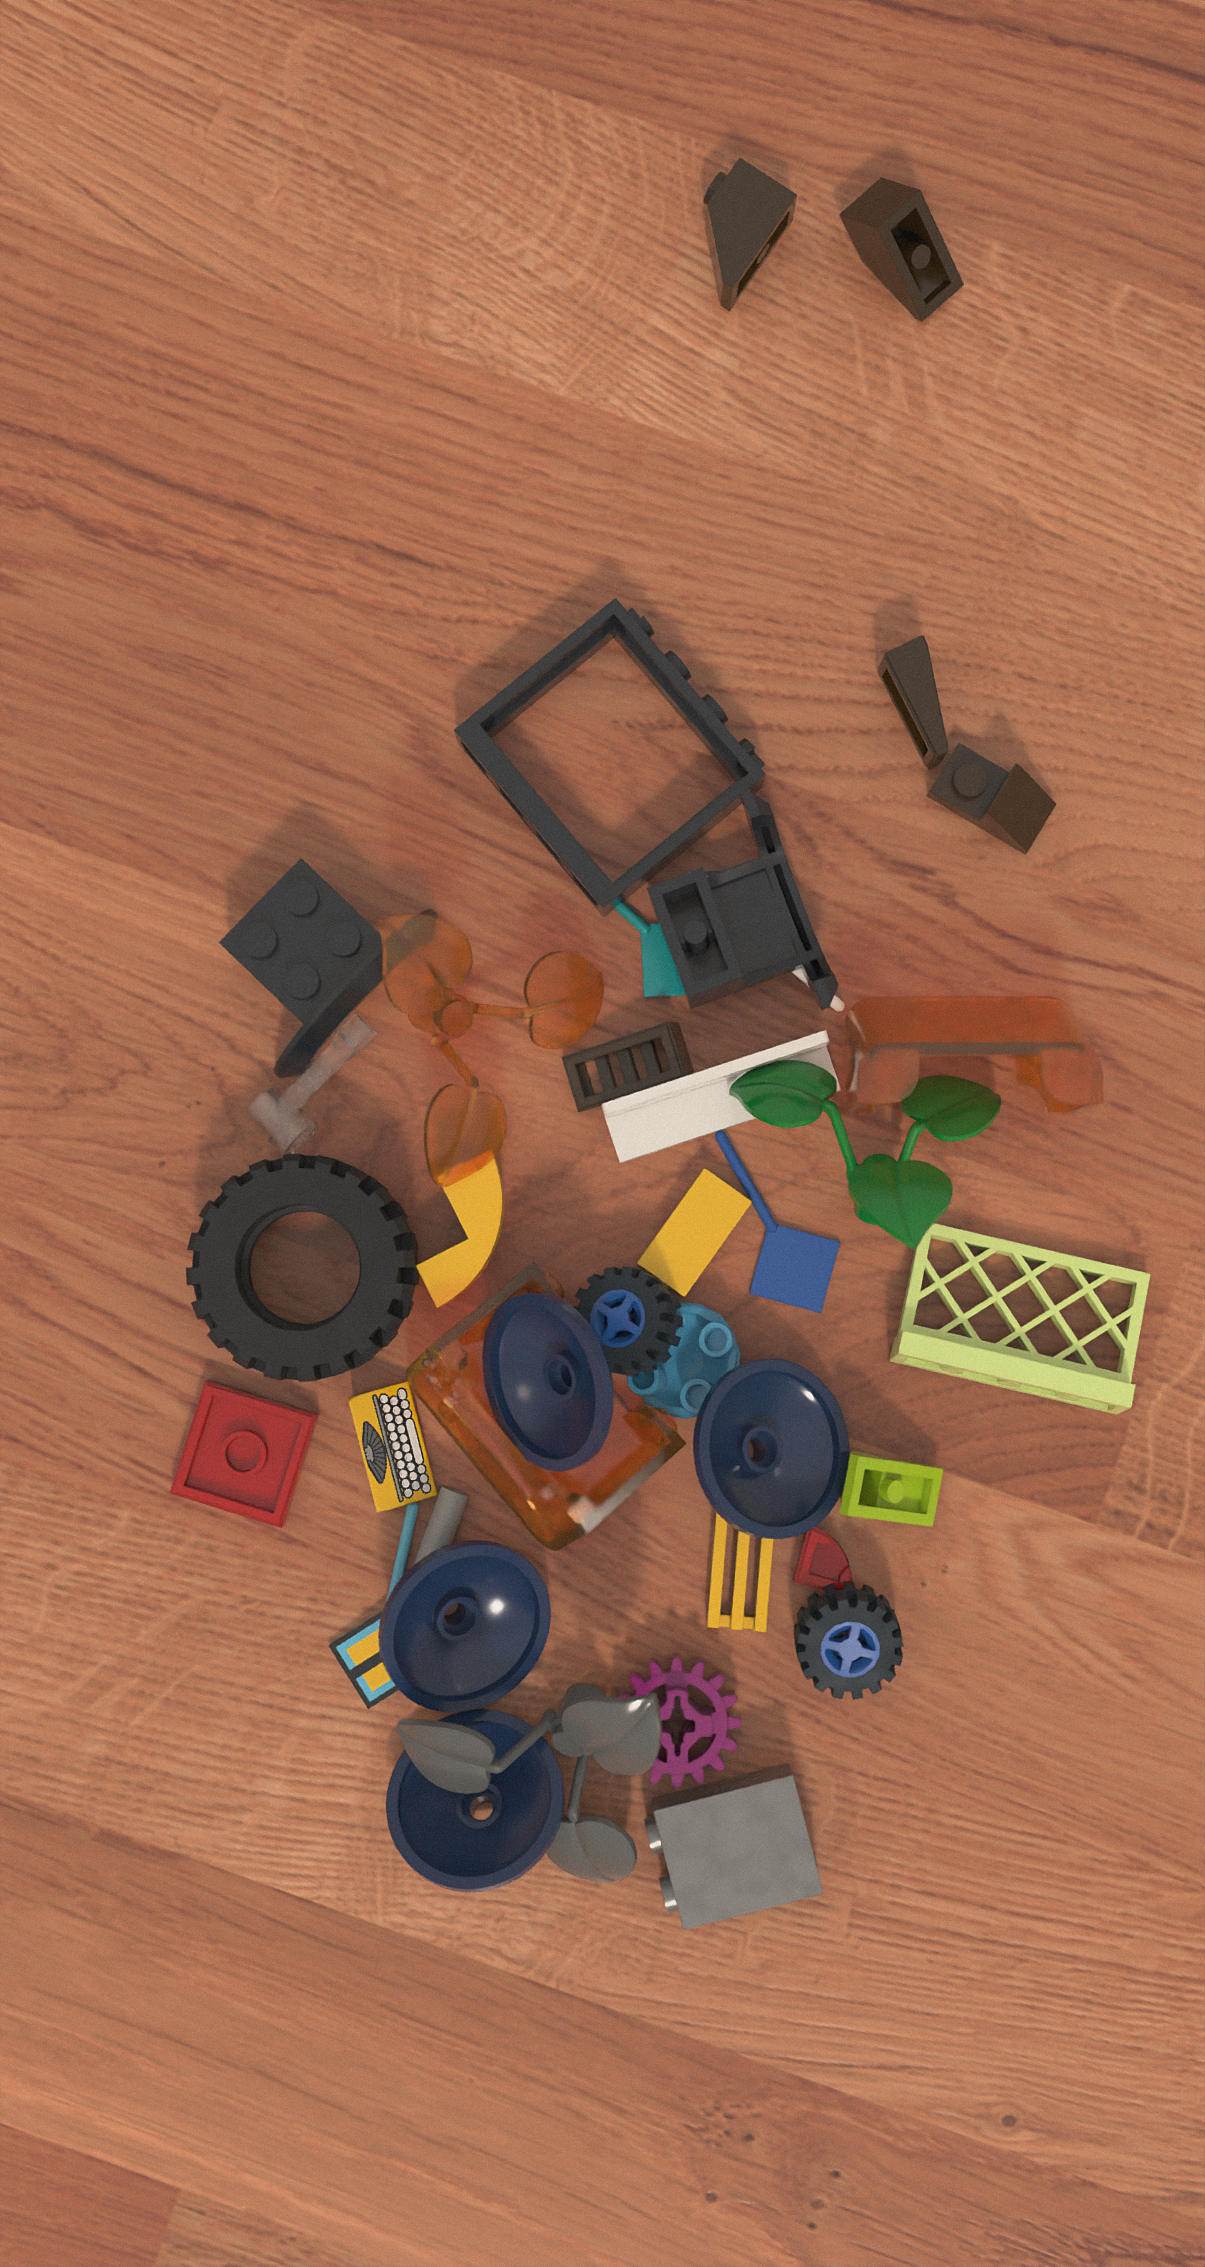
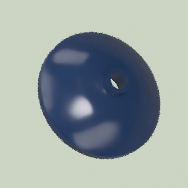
[482,1291,614,1471]
[693,1359,849,1539]
[378,1540,551,1712]
[386,1709,565,1892]

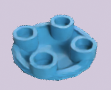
[627,1302,741,1419]

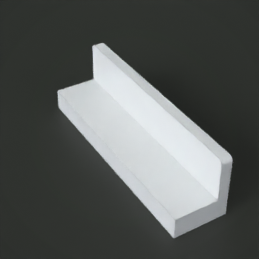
[601,1030,841,1164]

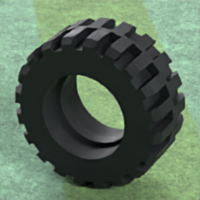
[186,1153,420,1382]

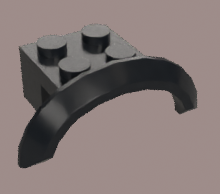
[647,790,838,1010]
[219,858,438,1078]

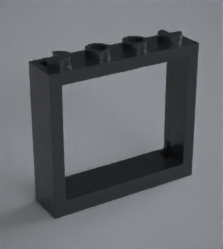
[454,598,766,917]

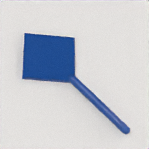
[715,1130,840,1313]

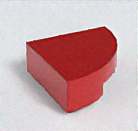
[792,1526,853,1590]

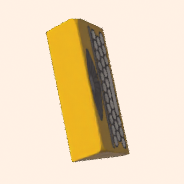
[348,1381,438,1513]

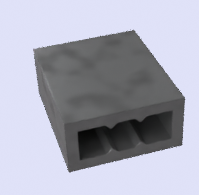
[644,1763,824,1930]

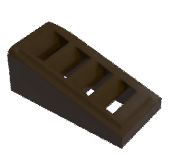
[877,635,948,769]
[562,1022,694,1112]

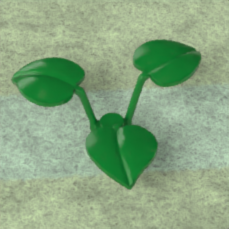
[729,1060,1001,1249]

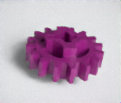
[616,1653,742,1789]

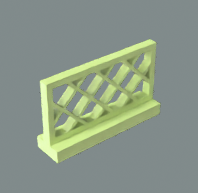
[889,1223,1150,1415]

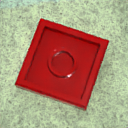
[170,1380,319,1528]

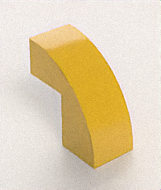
[416,1149,505,1308]

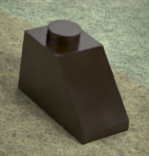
[703,158,797,312]
[839,177,964,322]

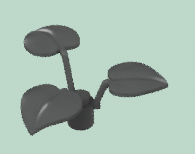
[397,1683,662,1882]

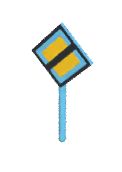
[329,1502,418,1709]

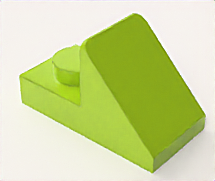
[839,1450,943,1527]

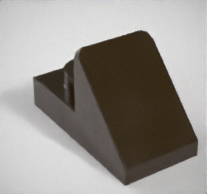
[927,743,1056,855]

